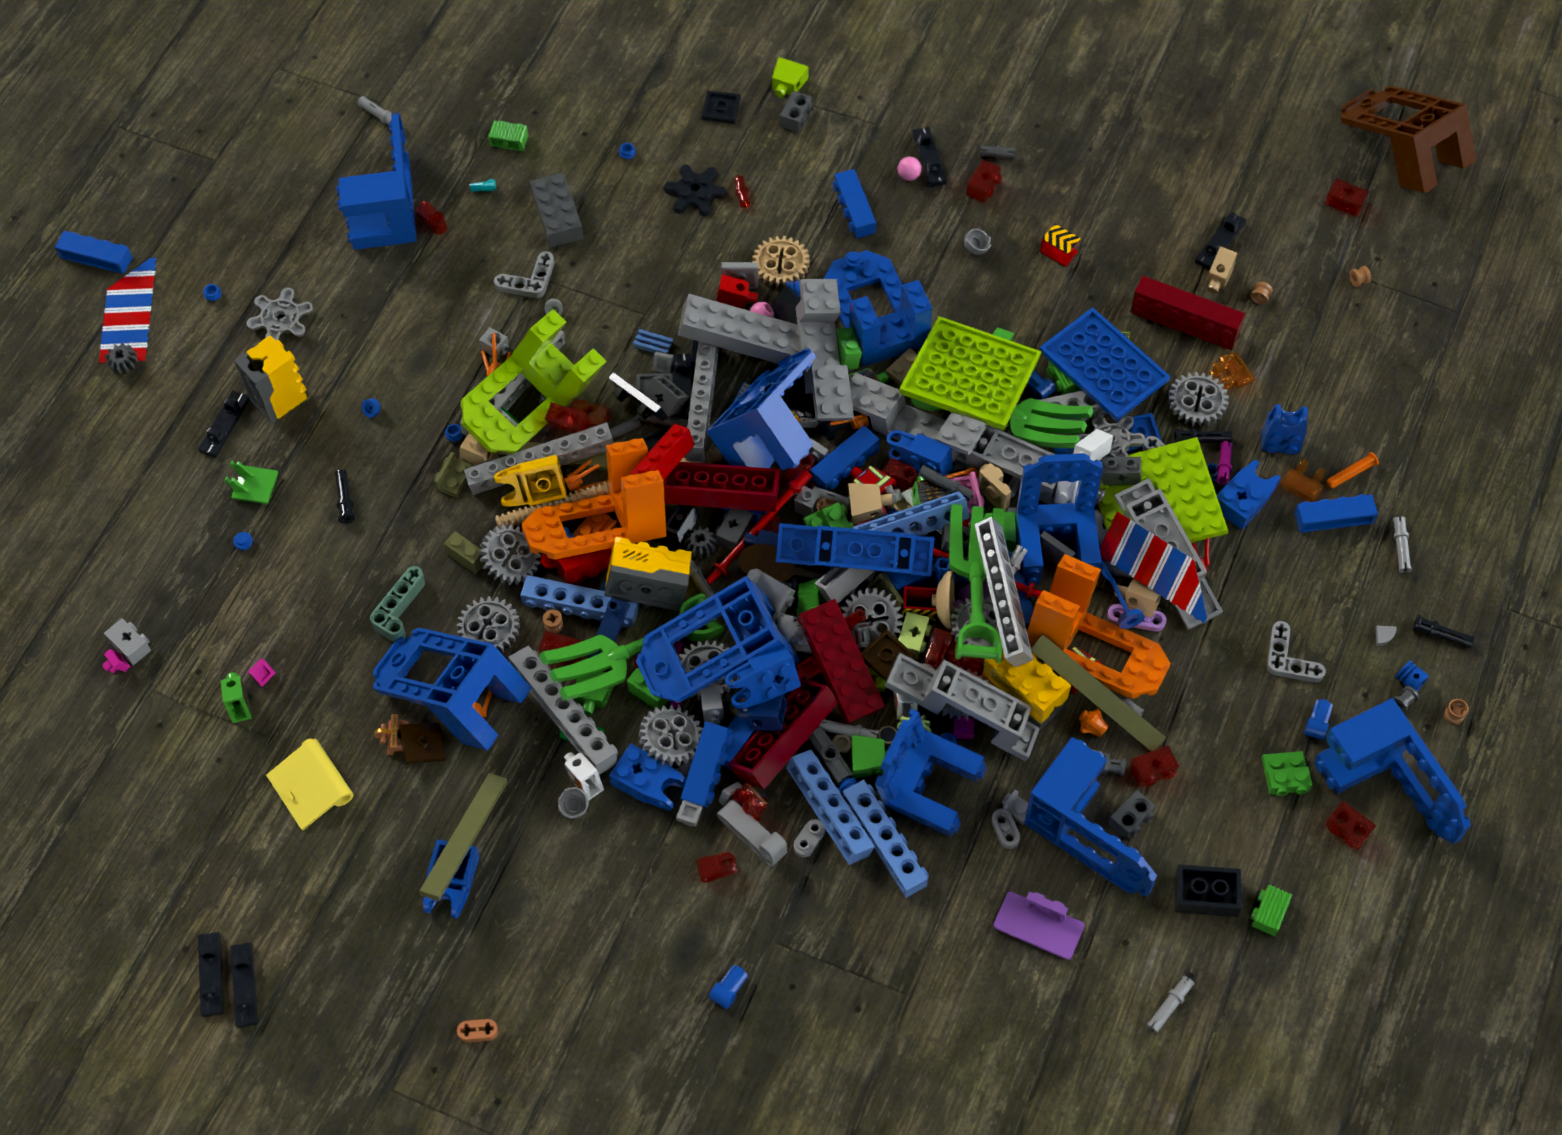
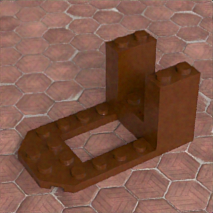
[1341,86,1476,193]

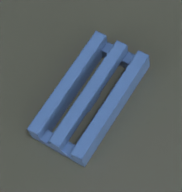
[633,329,673,354]

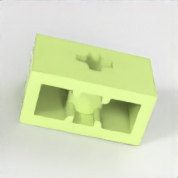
[898,612,932,660]

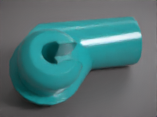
[470,179,496,192]

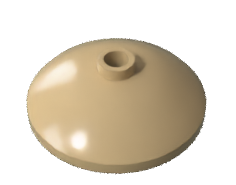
[932,571,955,630]

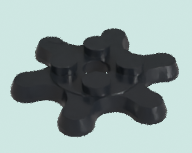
[663,164,728,216]

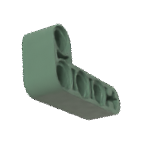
[370,566,425,642]

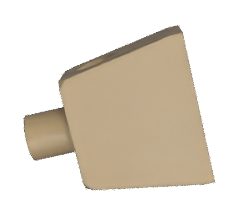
[1207,247,1237,293]
[460,433,499,467]
[848,483,893,524]
[1115,579,1161,618]

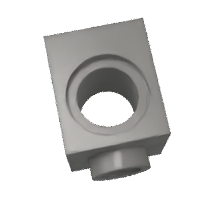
[479,327,509,360]
[794,486,820,517]

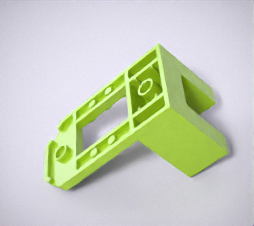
[460,309,607,454]

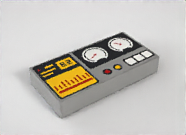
[790,410,818,428]

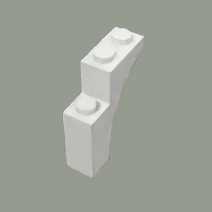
[1054,429,1113,504]

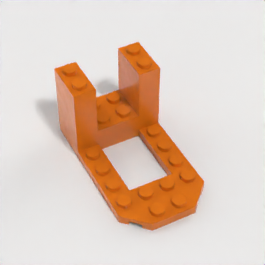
[522,438,666,560]
[1027,554,1171,699]

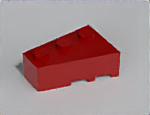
[555,548,612,586]

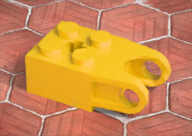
[494,455,567,507]

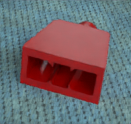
[716,274,758,309]

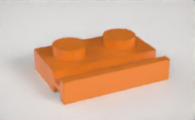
[573,513,618,537]

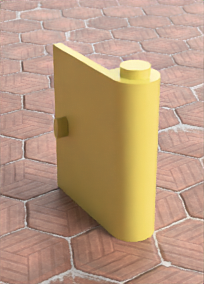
[266,738,354,830]

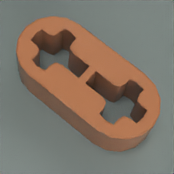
[457,1019,498,1043]

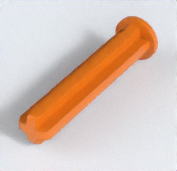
[1327,452,1379,489]

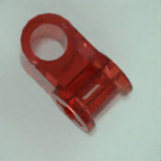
[783,454,814,489]
[882,458,917,490]
[696,852,737,882]

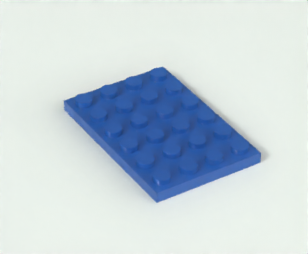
[1039,307,1171,421]

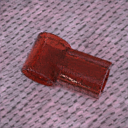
[417,201,447,235]
[925,627,954,668]

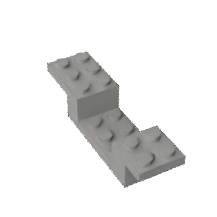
[796,279,854,421]
[849,373,986,462]
[954,425,1058,504]
[1114,478,1223,630]
[885,653,1040,762]

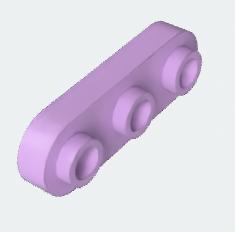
[1107,604,1166,632]

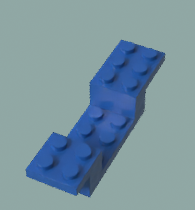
[776,523,934,577]

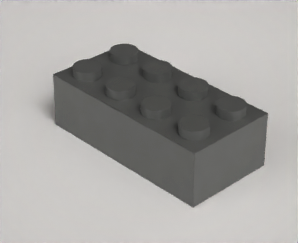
[530,172,584,247]

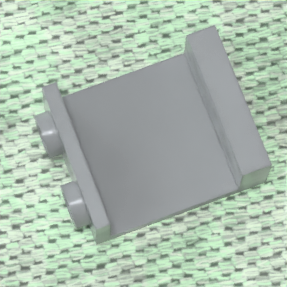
[747,569,796,625]

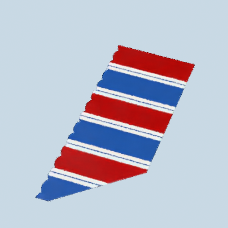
[99,258,157,363]
[1100,511,1207,624]

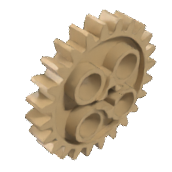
[752,236,810,287]

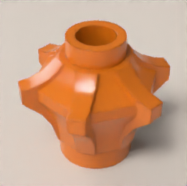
[1078,708,1109,738]

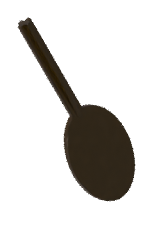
[739,544,824,582]

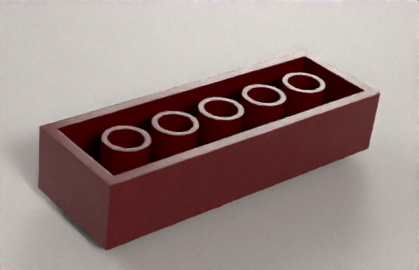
[1130,275,1246,350]
[663,462,780,512]
[797,599,885,724]
[728,678,838,789]

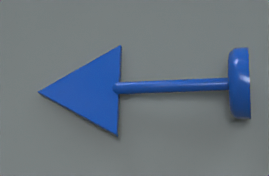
[1101,557,1145,629]

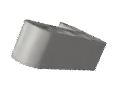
[716,800,787,867]

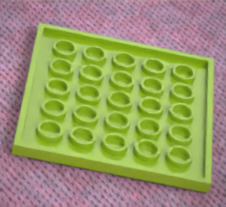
[899,316,1041,431]
[1098,437,1228,543]

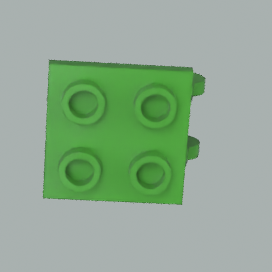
[224,460,279,504]

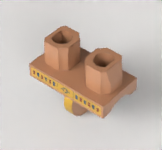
[375,714,408,755]

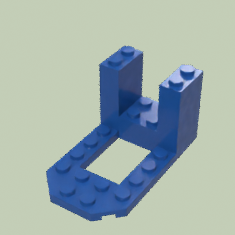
[336,112,417,250]
[824,250,933,367]
[706,348,816,470]
[1015,453,1103,586]
[636,576,802,703]
[373,628,532,751]
[1314,698,1471,844]
[875,709,987,837]
[1024,737,1157,897]

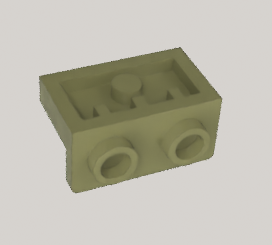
[434,452,473,498]
[867,572,904,617]

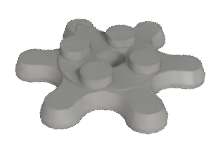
[247,288,313,340]
[1078,416,1145,457]

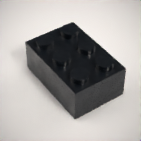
[1175,864,1242,917]

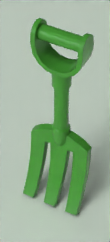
[911,398,1094,448]
[949,504,1005,663]
[539,594,725,700]

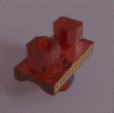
[732,783,769,821]

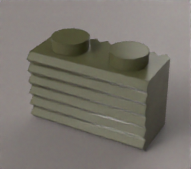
[444,532,486,574]

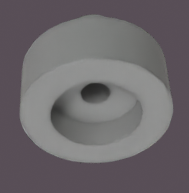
[545,299,563,315]
[885,485,902,503]

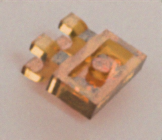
[1210,351,1255,390]
[1280,459,1326,502]

